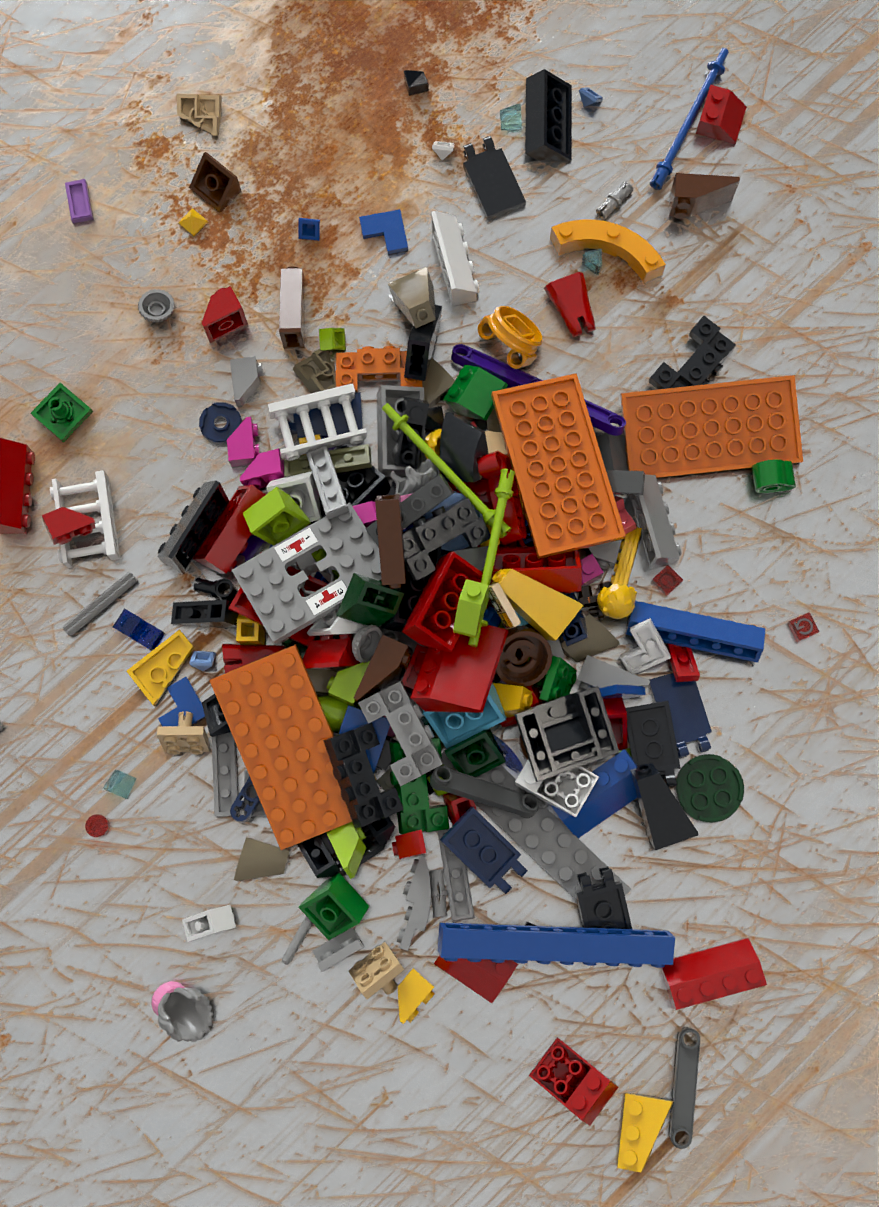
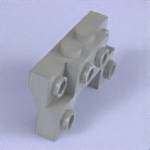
[358,681,444,786]

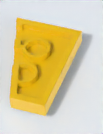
[126,629,194,707]
[617,1093,674,1173]

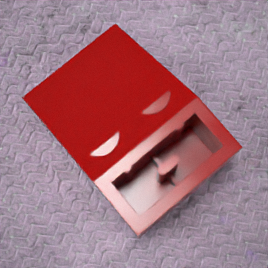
[529,1037,618,1126]

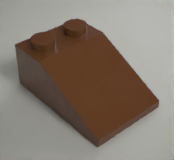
[669,173,740,219]
[354,635,412,704]

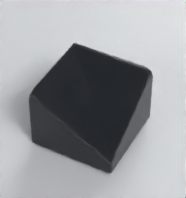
[404,70,429,96]
[425,406,444,435]

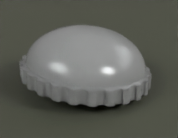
[138,289,175,322]
[352,625,382,663]

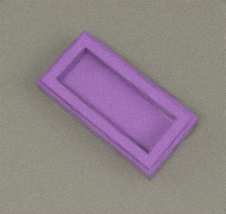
[65,179,94,224]

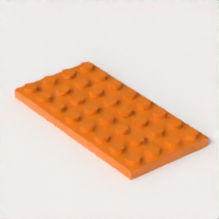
[491,373,626,559]
[620,375,803,478]
[209,644,352,850]

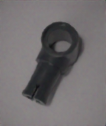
[194,577,238,601]

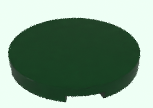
[675,754,744,823]

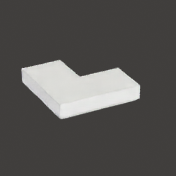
[620,618,671,674]

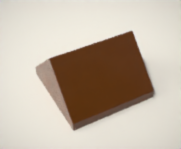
[189,152,241,212]

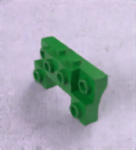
[389,737,449,834]

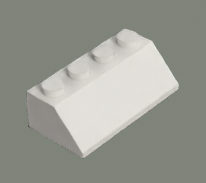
[431,211,480,307]

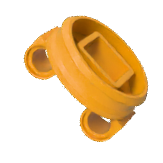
[478,306,542,369]

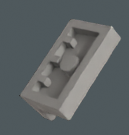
[313,928,364,972]

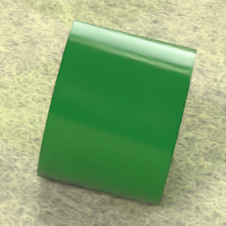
[752,459,796,494]

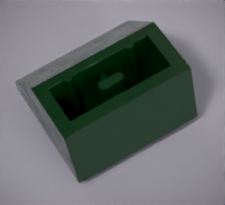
[336,573,404,627]

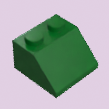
[443,365,508,421]
[298,873,369,940]

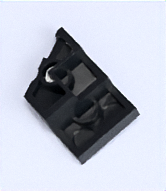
[440,412,489,482]

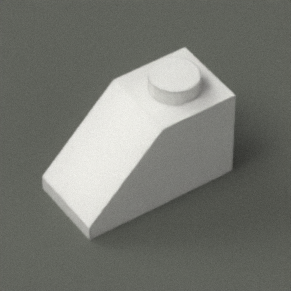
[182,905,236,942]

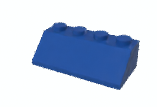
[551,749,638,838]

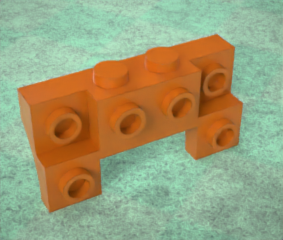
[336,346,422,393]

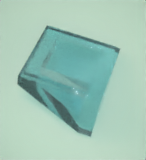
[500,104,522,131]
[103,769,136,799]

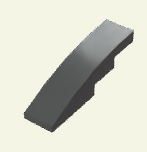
[606,470,645,495]

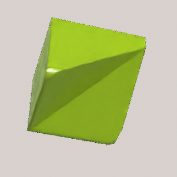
[319,328,346,350]

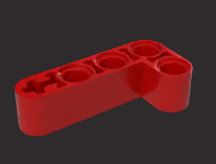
[477,451,527,545]

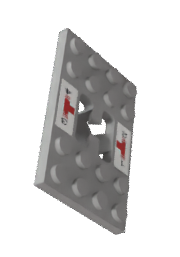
[232,503,382,645]

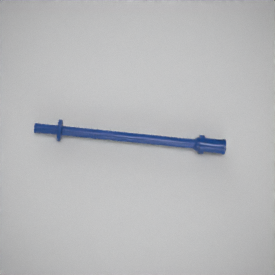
[650,48,729,190]

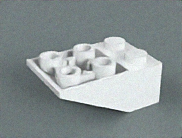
[515,759,599,817]

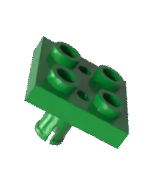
[30,383,93,443]
[533,656,577,703]

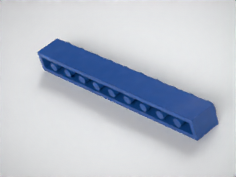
[437,923,675,968]

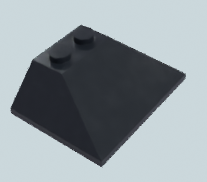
[514,686,619,782]
[297,817,396,878]

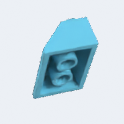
[423,684,506,749]

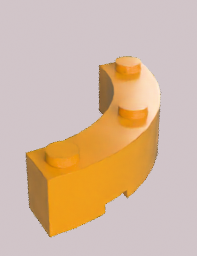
[550,219,666,284]

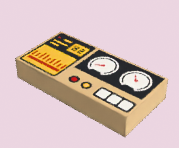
[489,583,521,629]

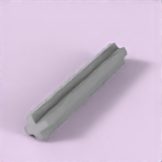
[63,572,137,636]

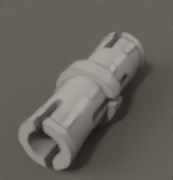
[596,181,633,220]
[429,869,448,918]

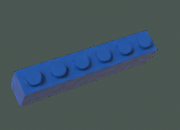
[626,601,765,663]

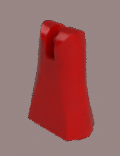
[544,272,596,338]
[222,644,285,673]

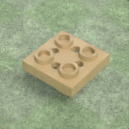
[157,711,210,755]
[349,942,405,1000]

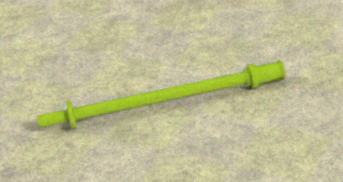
[382,403,512,538]
[468,469,515,647]

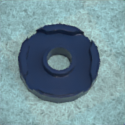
[199,402,243,445]

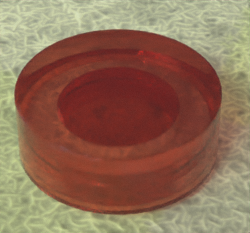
[85,814,110,838]

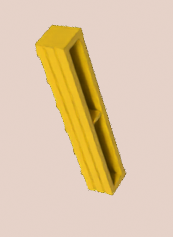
[610,527,642,586]

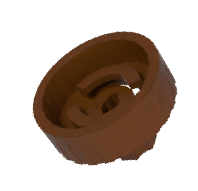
[496,625,552,687]

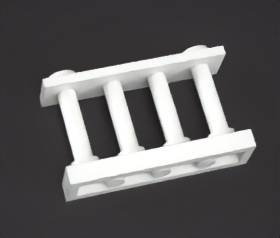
[268,383,367,461]
[50,470,120,568]

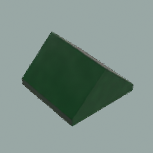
[445,729,506,777]

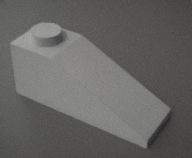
[576,655,650,690]

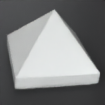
[432,141,455,160]

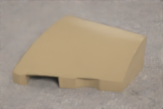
[177,93,222,136]

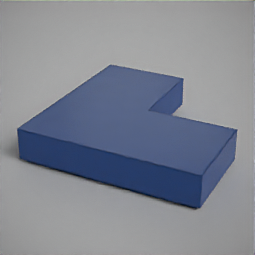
[359,209,408,254]
[158,677,205,727]
[599,684,646,699]

